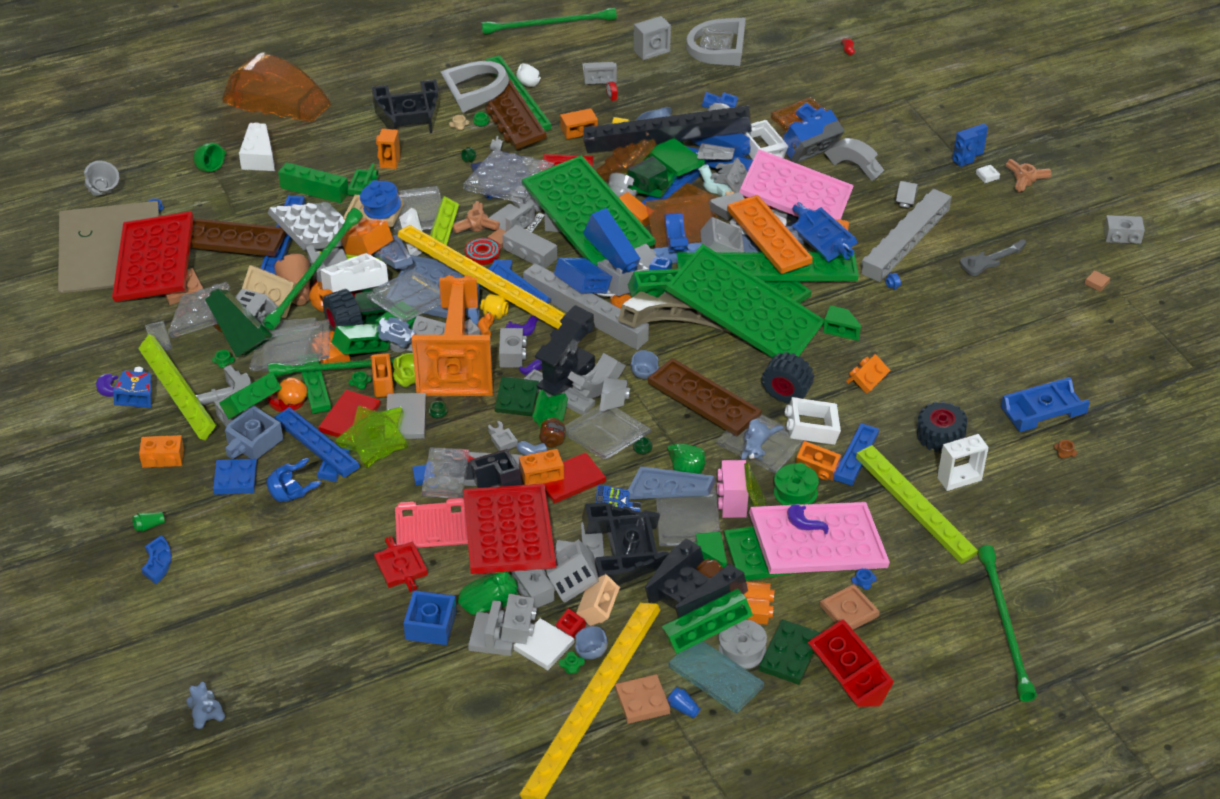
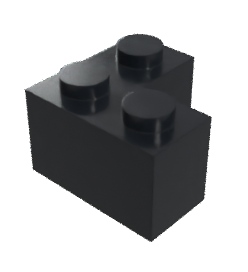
[469,449,522,488]

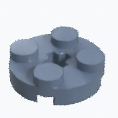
[377,317,415,347]

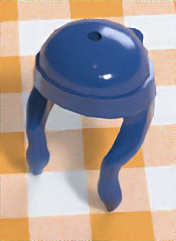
[266,458,321,502]

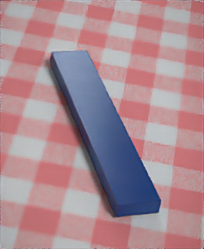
[274,407,360,478]

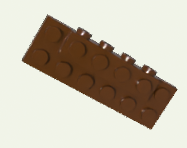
[485,79,547,149]
[190,218,286,256]
[648,358,762,436]

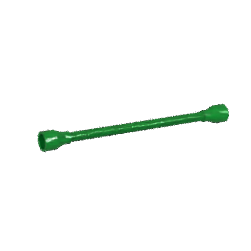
[481,8,617,35]
[262,208,363,331]
[268,358,395,378]
[978,545,1037,702]

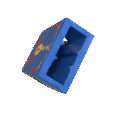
[113,367,151,408]

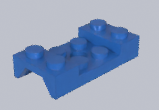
[1001,377,1090,432]

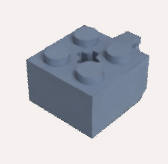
[225,405,283,460]

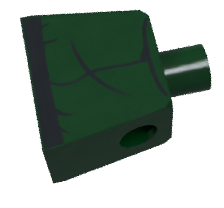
[628,157,669,192]
[355,288,389,325]

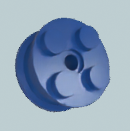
[360,180,401,219]

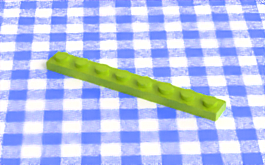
[138,334,216,440]
[856,445,978,564]

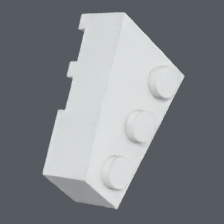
[239,123,275,171]
[320,253,388,293]

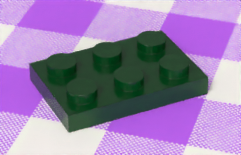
[759,619,822,685]

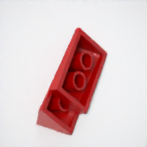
[808,619,894,707]

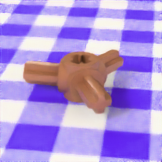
[1006,159,1051,192]
[452,201,500,233]

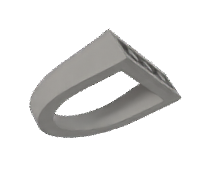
[686,18,746,66]
[441,61,509,113]

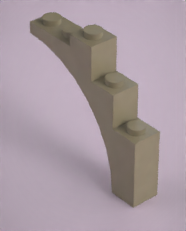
[618,291,731,333]

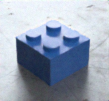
[403,590,457,645]

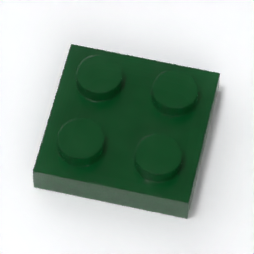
[494,377,539,417]

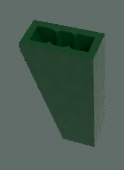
[205,288,274,357]

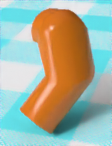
[478,313,494,336]

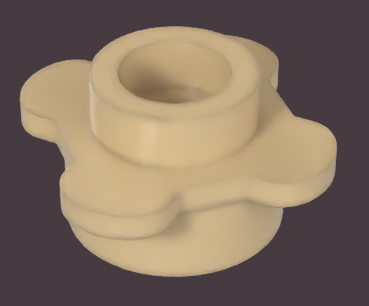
[449,115,469,130]

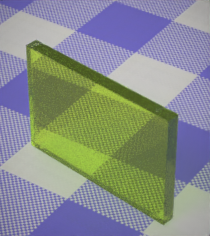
[744,462,765,507]

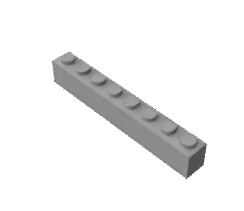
[861,189,952,282]
[523,263,649,350]

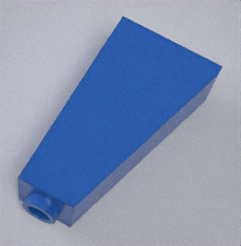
[692,133,751,158]
[583,208,641,274]

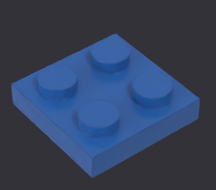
[213,459,257,495]

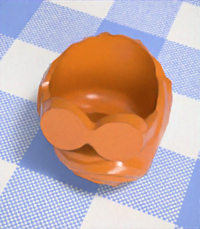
[309,282,333,312]

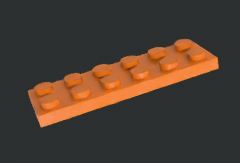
[727,194,813,274]

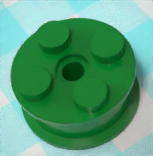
[774,463,819,506]

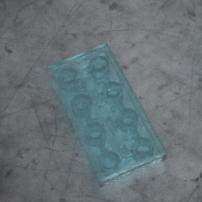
[668,641,764,714]

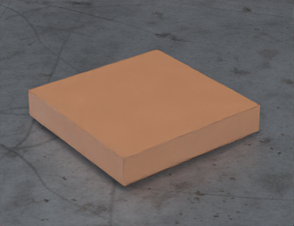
[820,584,880,629]

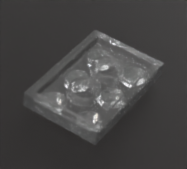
[422,447,470,498]

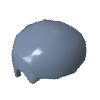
[630,350,659,379]
[575,626,608,660]

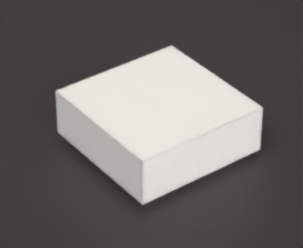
[976,165,1000,183]

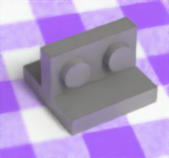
[468,600,514,656]

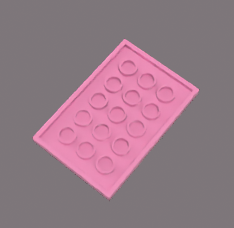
[739,149,854,220]
[749,502,890,574]

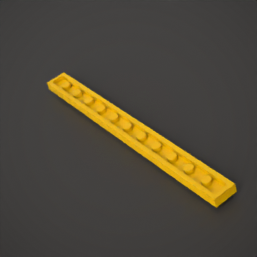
[398,225,565,329]
[520,603,660,799]

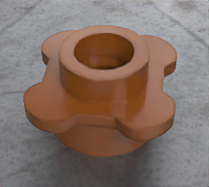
[1054,440,1077,458]

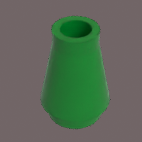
[132,512,165,533]

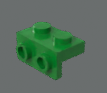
[347,163,379,196]
[533,390,568,427]

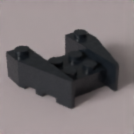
[372,79,439,133]
[535,305,596,396]
[582,502,669,585]
[645,538,748,618]

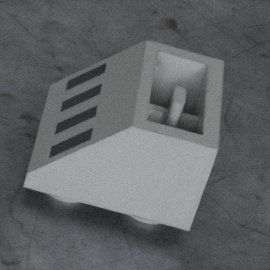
[235,289,278,327]
[546,539,599,603]

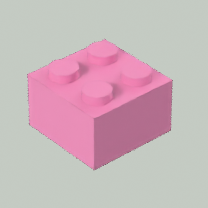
[717,460,749,518]

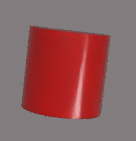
[555,608,586,639]

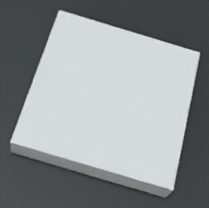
[514,618,574,670]

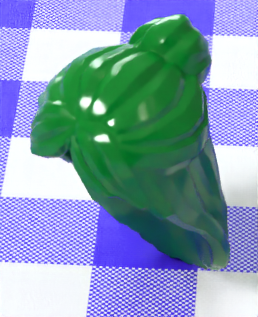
[667,443,706,474]
[458,572,518,615]

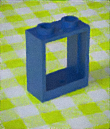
[554,258,612,293]

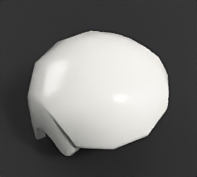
[516,63,541,87]

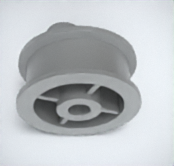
[719,619,767,669]

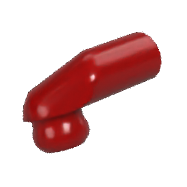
[841,38,855,55]

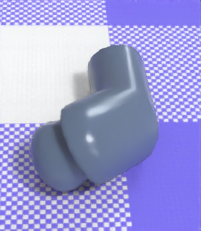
[517,441,547,455]

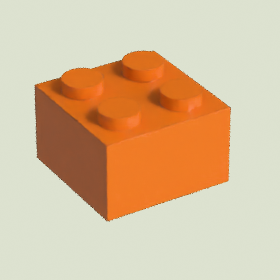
[341,218,394,255]

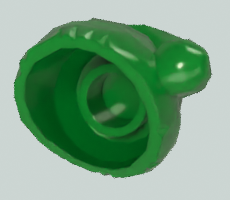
[193,142,226,172]

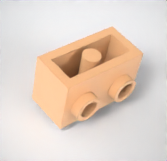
[576,575,620,626]

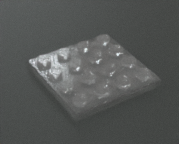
[463,150,554,204]

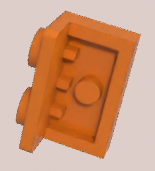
[846,354,891,394]

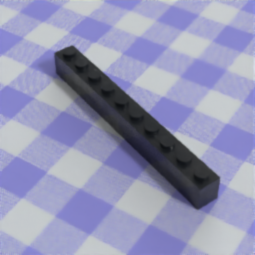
[583,105,752,153]

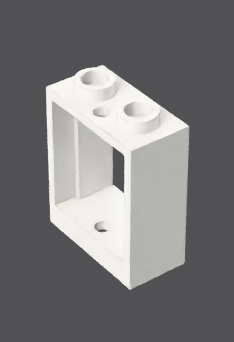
[743,120,789,160]
[785,397,841,445]
[937,434,988,491]

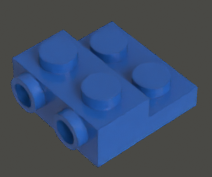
[952,124,988,167]

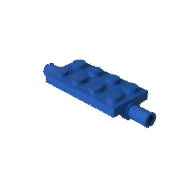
[792,202,858,262]

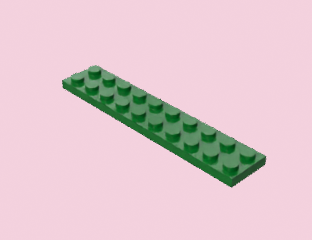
[676,252,859,281]

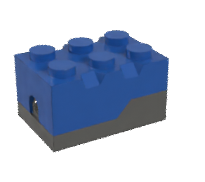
[783,110,845,163]

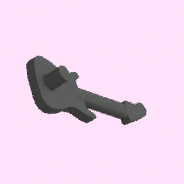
[960,239,1026,276]

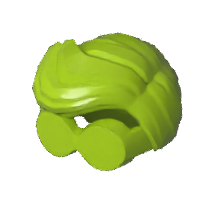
[393,353,416,388]

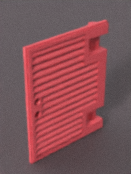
[395,498,468,548]

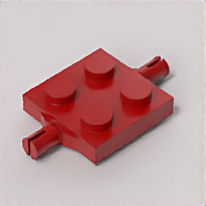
[374,536,428,592]

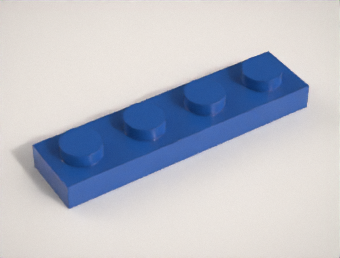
[488,260,551,304]
[834,423,879,486]

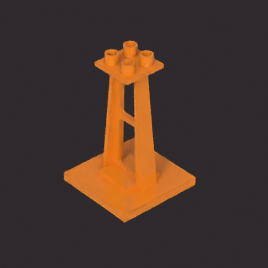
[412,275,493,396]

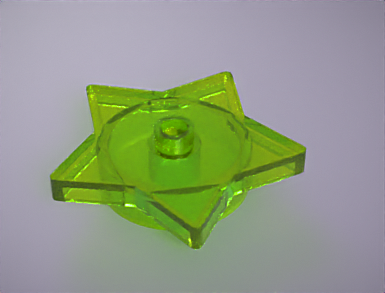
[335,406,408,468]

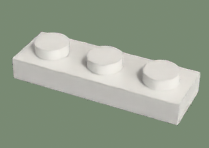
[399,208,423,256]

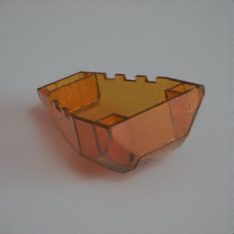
[222,53,331,122]

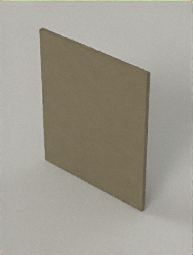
[58,201,159,294]

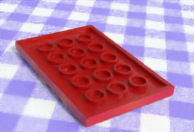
[112,211,194,302]
[463,484,556,574]

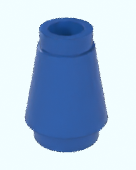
[667,687,701,719]

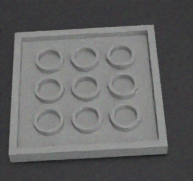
[268,202,345,250]

